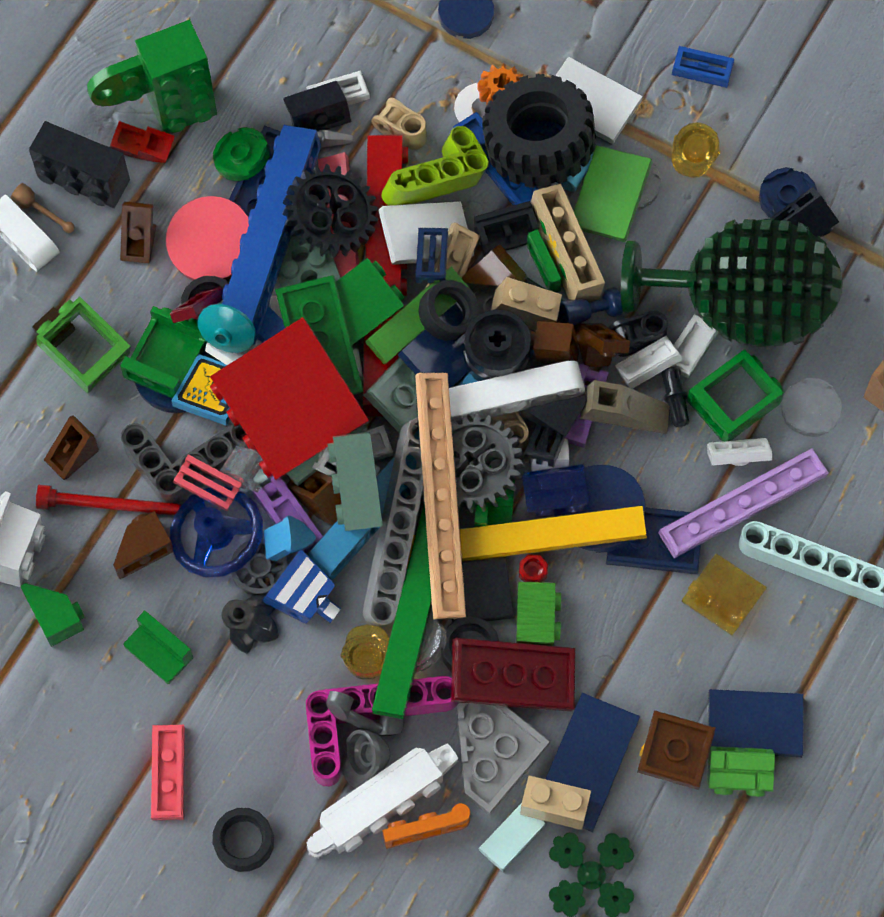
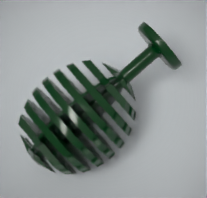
[621,219,843,347]

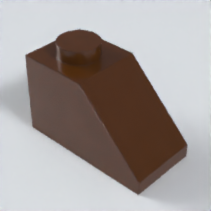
[530,321,580,365]
[286,471,341,525]
[113,511,174,579]

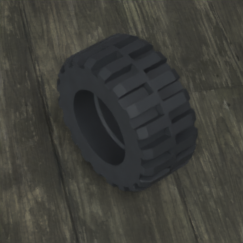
[482,74,596,188]

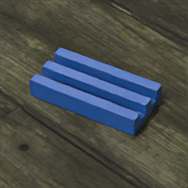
[672,46,734,88]

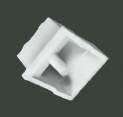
[0,491,45,588]

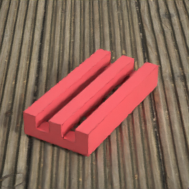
[173,454,242,511]

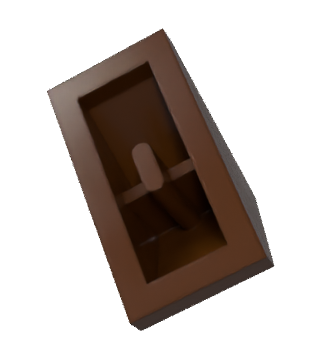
[462,244,527,286]
[44,415,99,480]

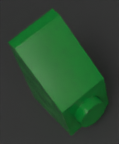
[20,583,85,647]

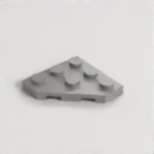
[457,703,550,815]

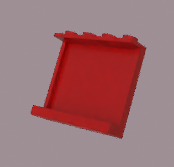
[210,317,370,481]

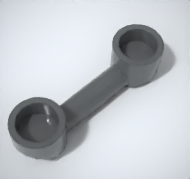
[326,691,405,736]

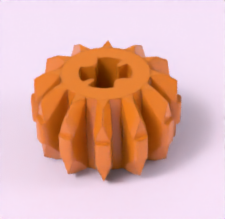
[477,63,523,105]

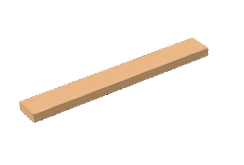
[415,373,466,619]

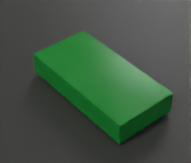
[527,229,561,292]

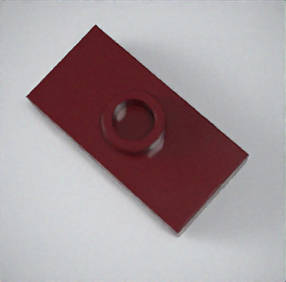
[170,287,224,323]

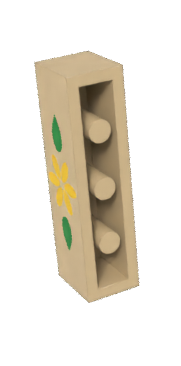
[531,183,605,302]

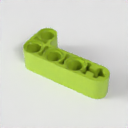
[381,126,489,206]

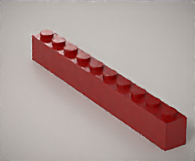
[363,135,408,416]

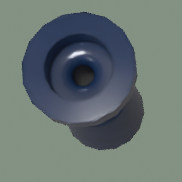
[558,287,623,326]

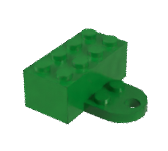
[87,20,217,133]

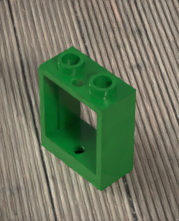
[687,349,784,441]

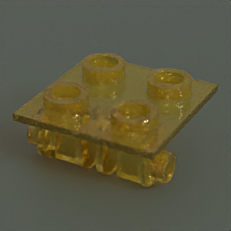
[681,553,767,636]

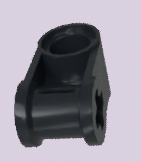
[609,311,668,357]

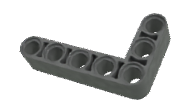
[121,423,257,503]

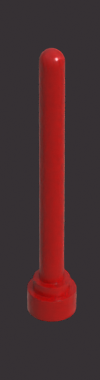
[36,484,183,516]

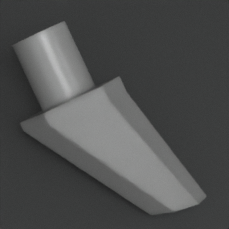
[317,130,353,148]

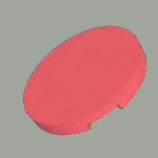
[166,196,249,280]

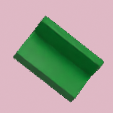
[123,610,193,684]

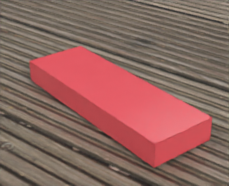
[151,724,185,820]

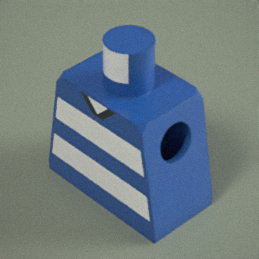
[262,549,341,624]

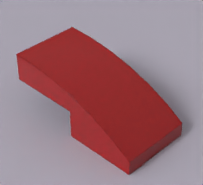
[110,121,175,163]

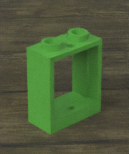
[37,296,131,394]

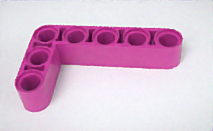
[306,676,458,787]

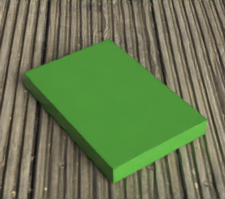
[574,145,653,242]

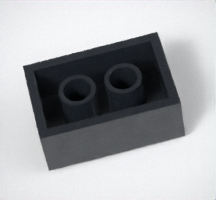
[29,121,130,208]

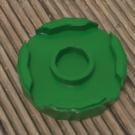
[213,127,270,181]

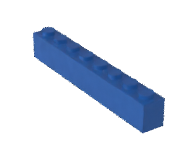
[222,125,321,345]

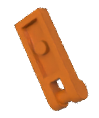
[382,803,470,849]

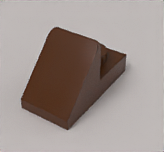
[120,201,156,264]
[575,323,630,367]

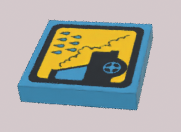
[172,354,230,426]

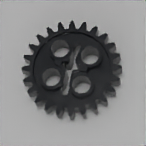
[282,164,379,258]

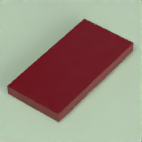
[451,638,575,711]

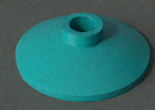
[197,304,256,353]

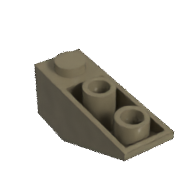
[580,380,669,434]

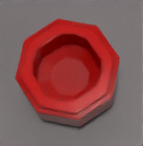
[519,554,548,583]

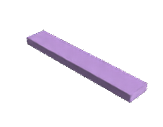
[658,448,828,558]

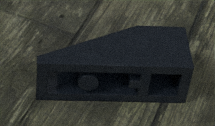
[770,187,839,238]

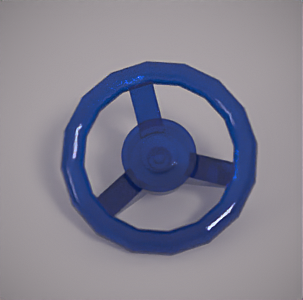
[170,486,263,578]

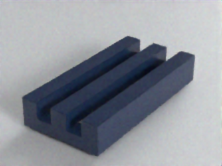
[415,228,448,283]

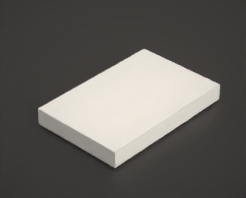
[555,57,642,145]
[378,201,474,265]

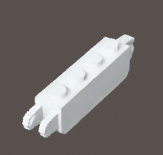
[306,743,458,859]

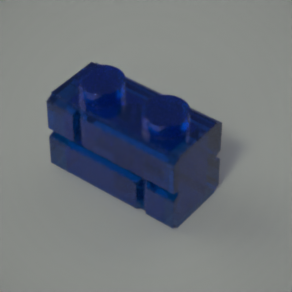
[522,464,590,516]

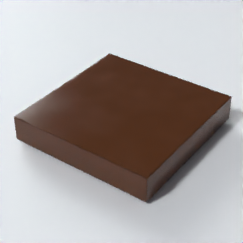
[637,710,716,790]

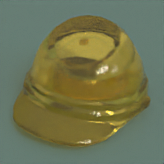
[672,122,721,178]
[340,625,389,680]

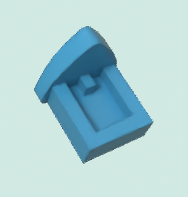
[264,516,316,561]

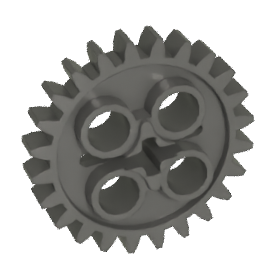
[451,414,525,513]

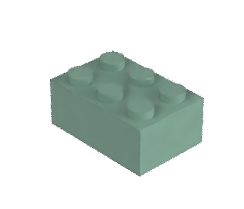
[327,432,383,531]

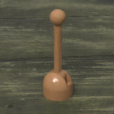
[10,183,75,233]

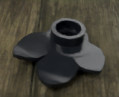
[221,595,279,654]

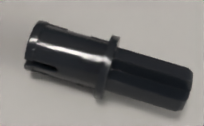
[661,367,689,427]

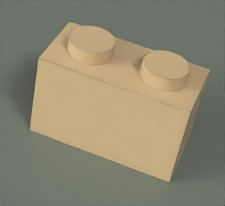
[491,277,562,331]
[520,775,591,830]

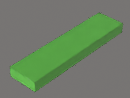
[365,266,470,364]

